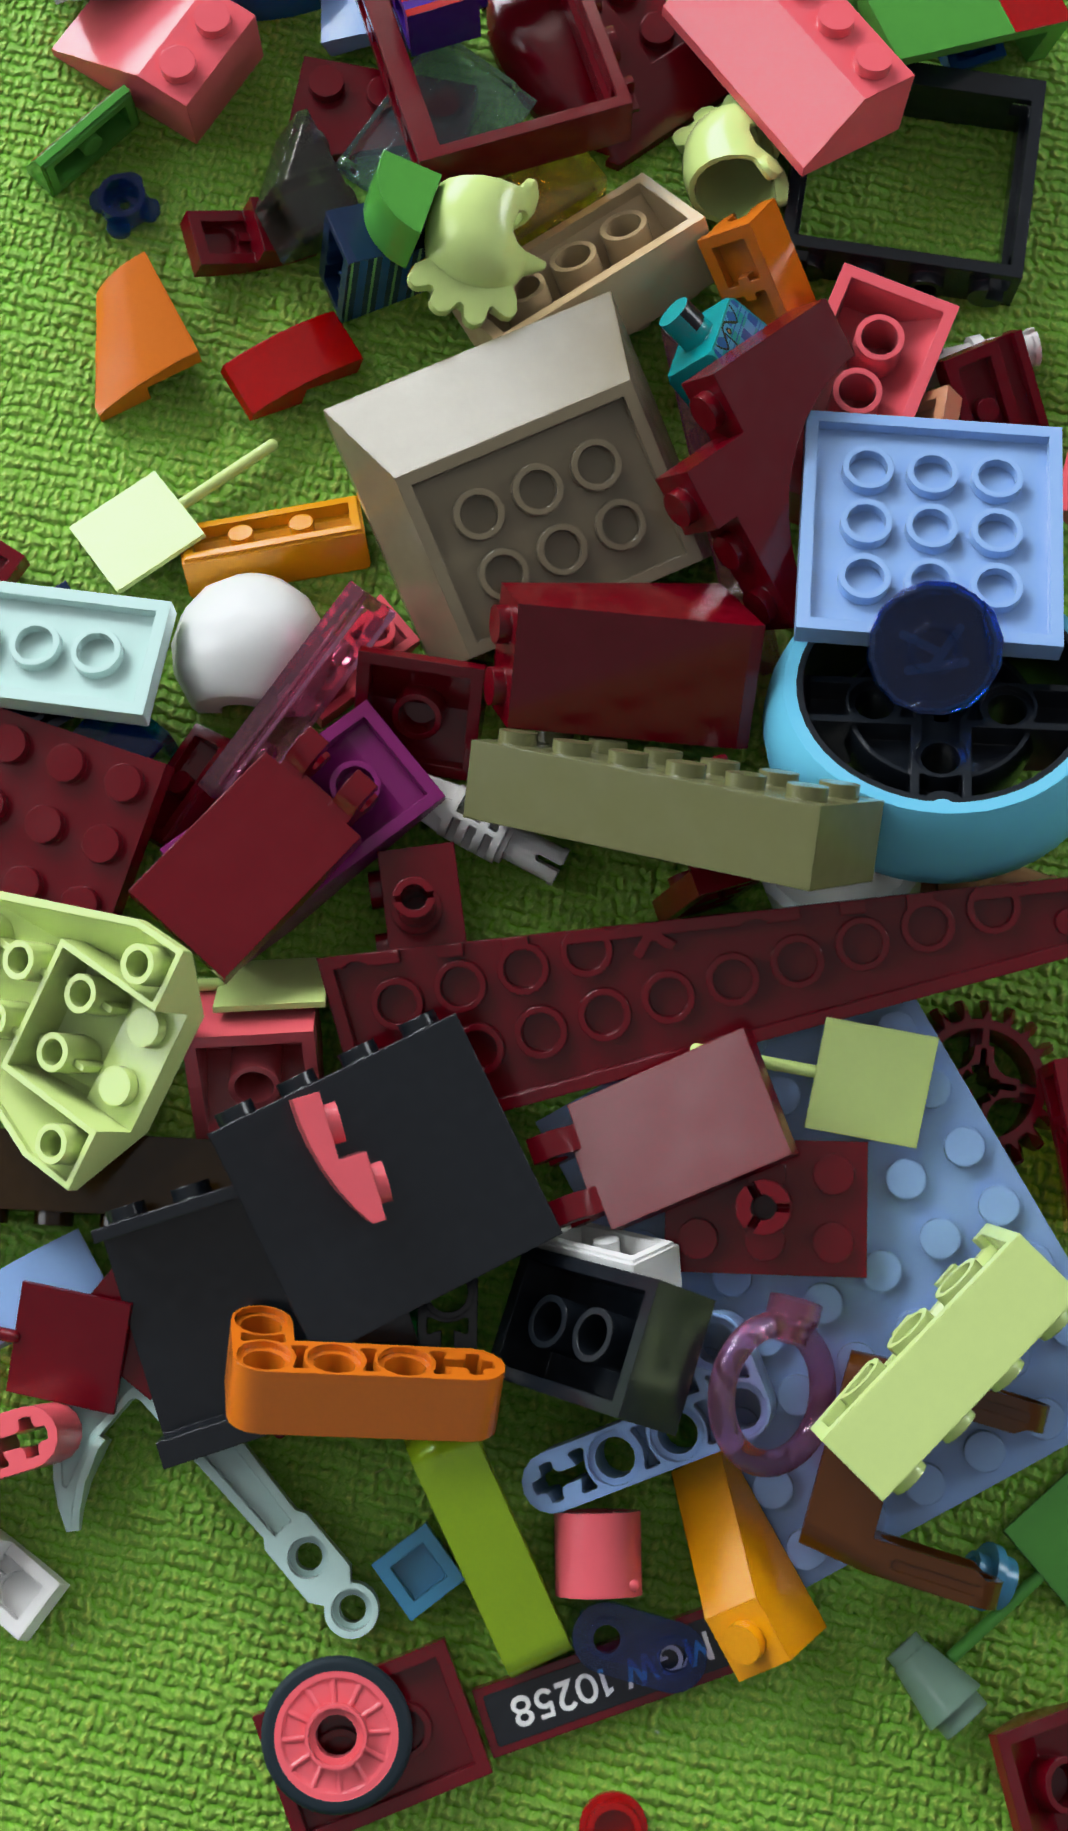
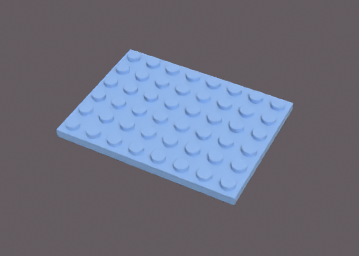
[535,999,1068,1588]

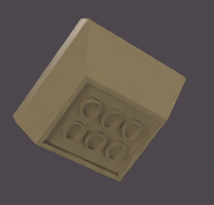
[323,291,715,661]

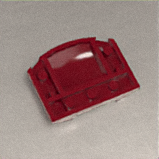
[482,0,730,171]

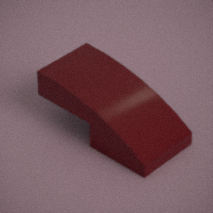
[180,197,320,277]

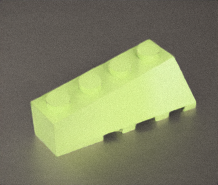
[810,1223,1068,1502]

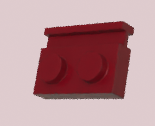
[935,329,1049,426]

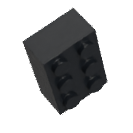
[491,1247,716,1436]

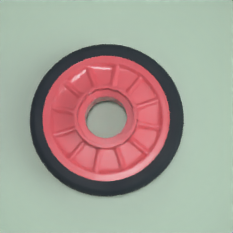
[261,1655,413,1815]

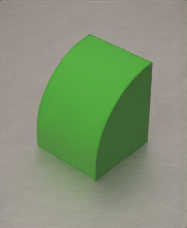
[363,149,442,269]

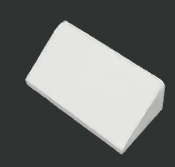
[536,1222,682,1287]

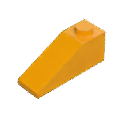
[671,1448,827,1682]

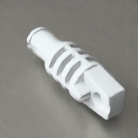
[421,774,570,886]

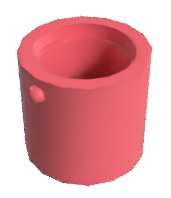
[554,1508,643,1600]

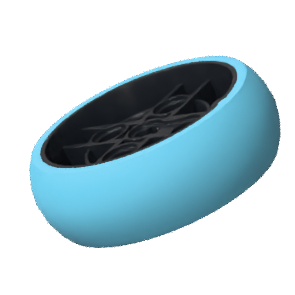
[762,614,1068,884]

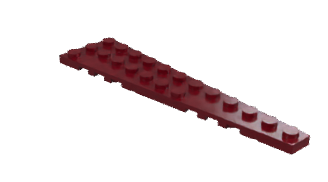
[316,876,1068,1111]

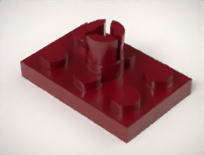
[665,1140,868,1278]

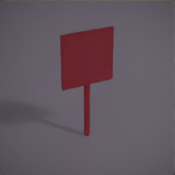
[0,1280,133,1415]

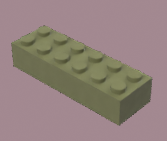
[463,728,884,891]

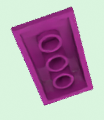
[160,700,445,967]

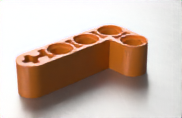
[225,1305,505,1442]

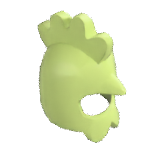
[672,94,789,223]
[407,175,547,330]

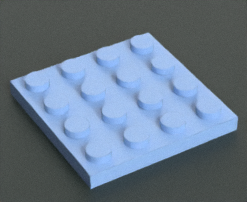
[794,410,1064,661]

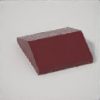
[355,645,487,781]
[988,1702,1068,1831]

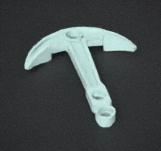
[53,1377,380,1639]

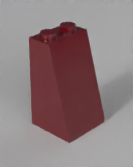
[484,582,766,749]

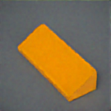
[181,495,371,598]

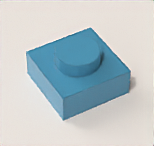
[372,1522,465,1621]

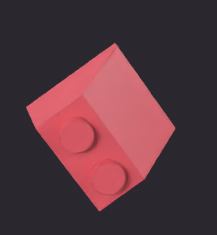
[184,991,324,1139]

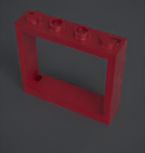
[355,0,640,186]

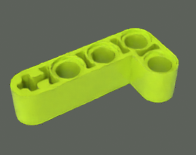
[404,1440,573,1679]

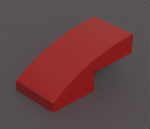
[220,310,364,421]

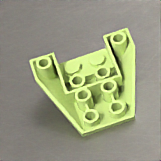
[0,891,204,1191]

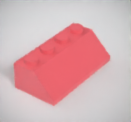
[662,0,915,177]
[789,262,960,525]

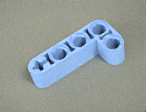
[522,1309,778,1514]

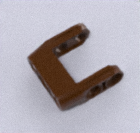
[799,1349,1051,1611]

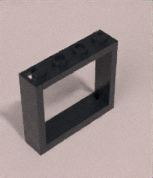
[782,62,1047,308]

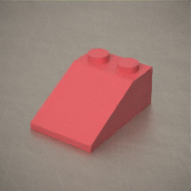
[51,0,264,145]

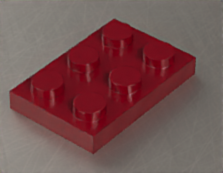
[252,1636,493,1831]

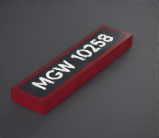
[472,1606,734,1759]

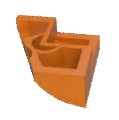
[95,251,202,422]

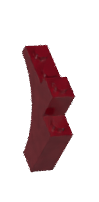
[655,298,855,631]

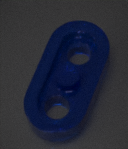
[572,1600,707,1693]

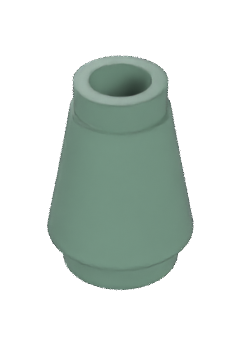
[886,1632,987,1740]

